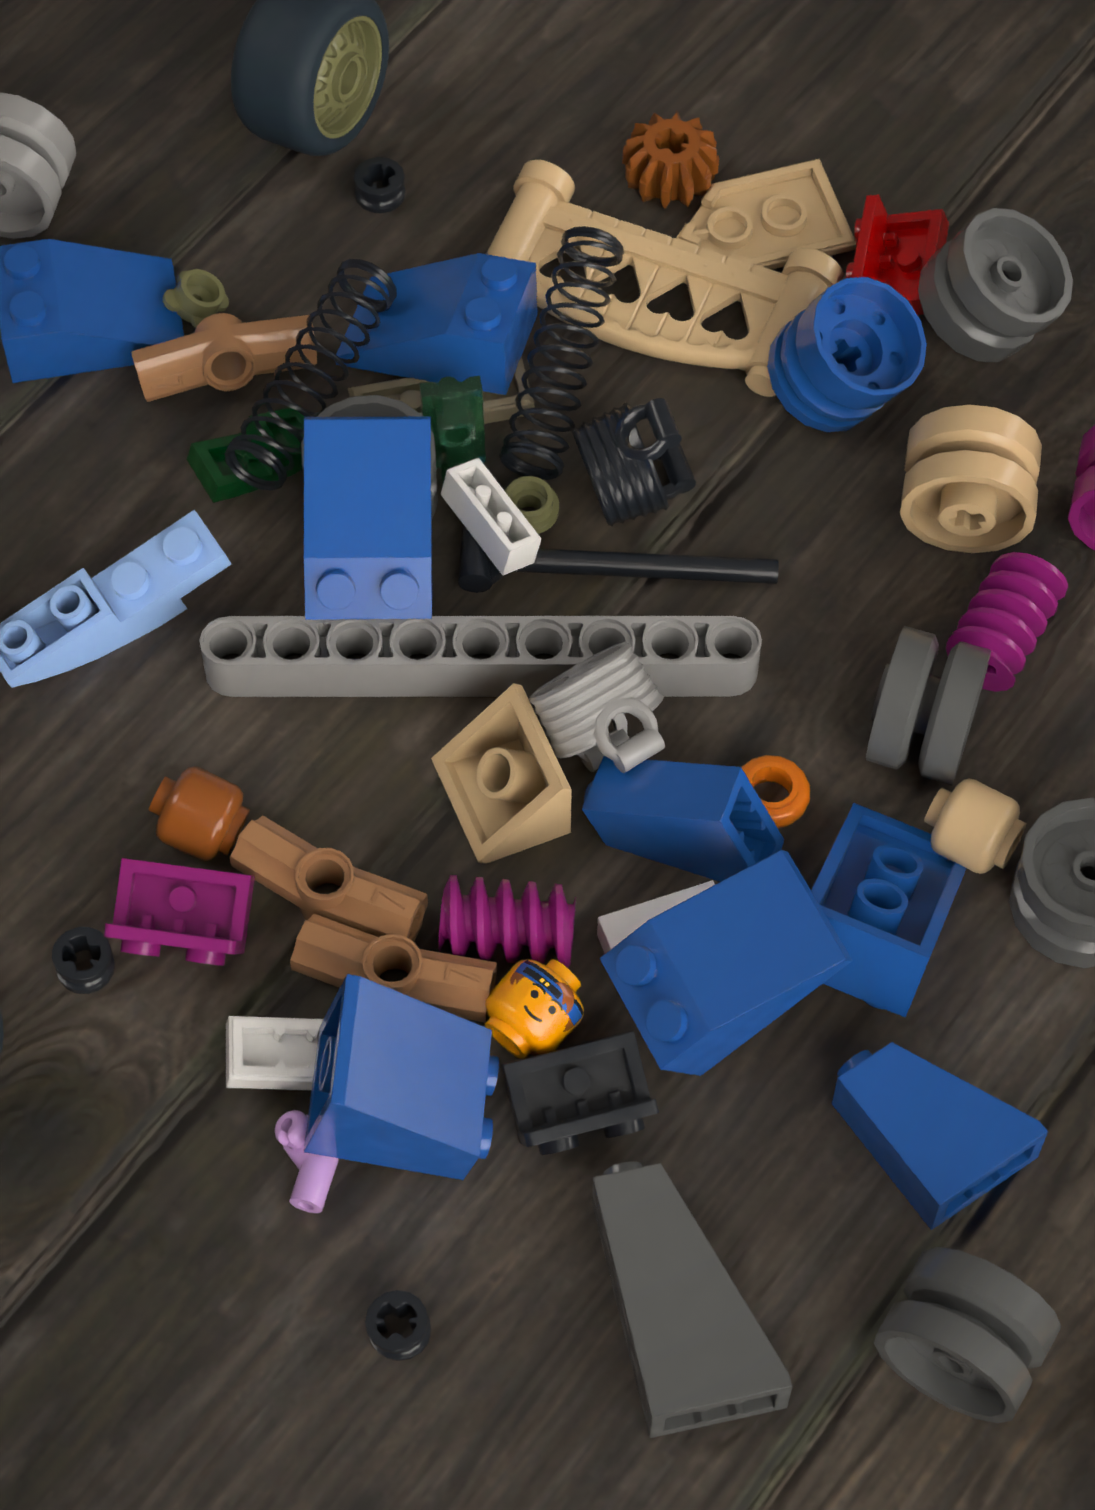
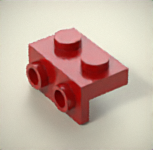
[846,194,949,315]

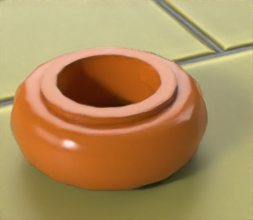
[741,755,810,829]

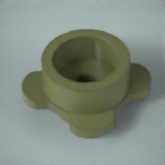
[163,269,229,328]

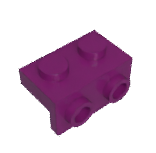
[104,858,255,965]

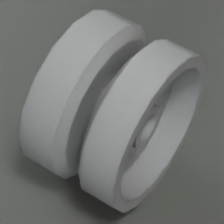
[0,92,77,239]

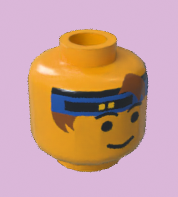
[485,959,584,1059]

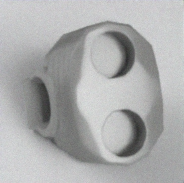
[529,642,665,773]

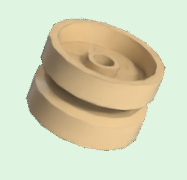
[900,404,1042,553]

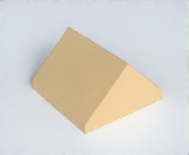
[431,683,572,864]

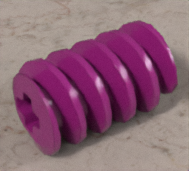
[946,552,1069,692]
[439,875,576,968]

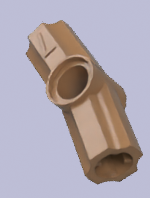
[131,313,317,402]
[230,815,428,941]
[290,913,497,1023]

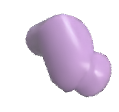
[275,1110,338,1213]

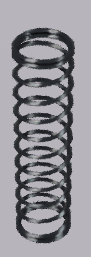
[499,226,625,480]
[224,259,397,491]

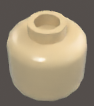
[924,778,1027,874]

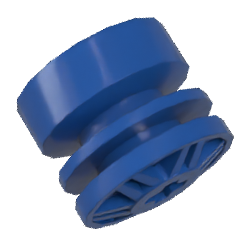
[767,277,927,432]

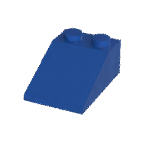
[0,239,184,383]
[336,253,538,395]
[304,416,433,620]
[811,803,967,1018]
[600,850,853,1076]

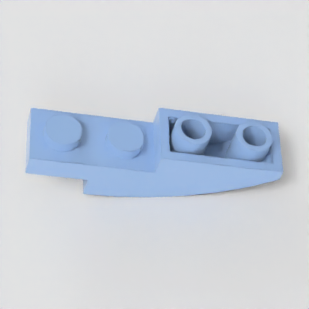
[0,509,231,688]

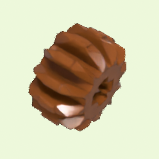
[623,111,719,209]

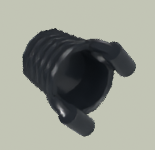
[572,398,696,527]

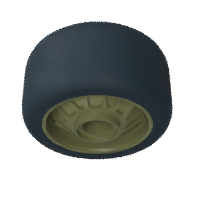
[231,0,389,156]

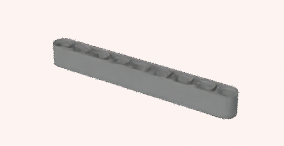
[199,616,762,697]

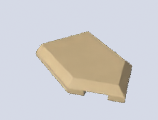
[676,159,857,270]

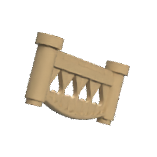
[486,160,843,397]

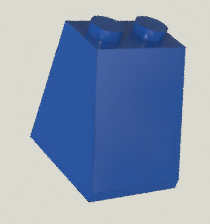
[304,974,499,1180]

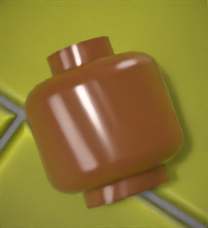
[149,766,250,862]

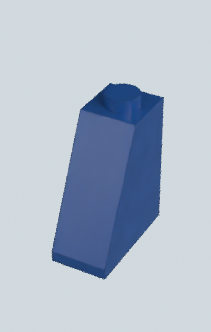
[582,756,785,882]
[832,1042,1048,1230]

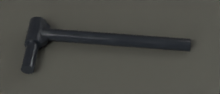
[458,527,779,593]

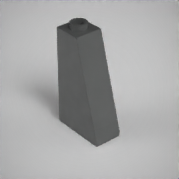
[592,1162,792,1438]

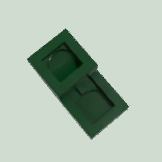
[187,405,304,503]

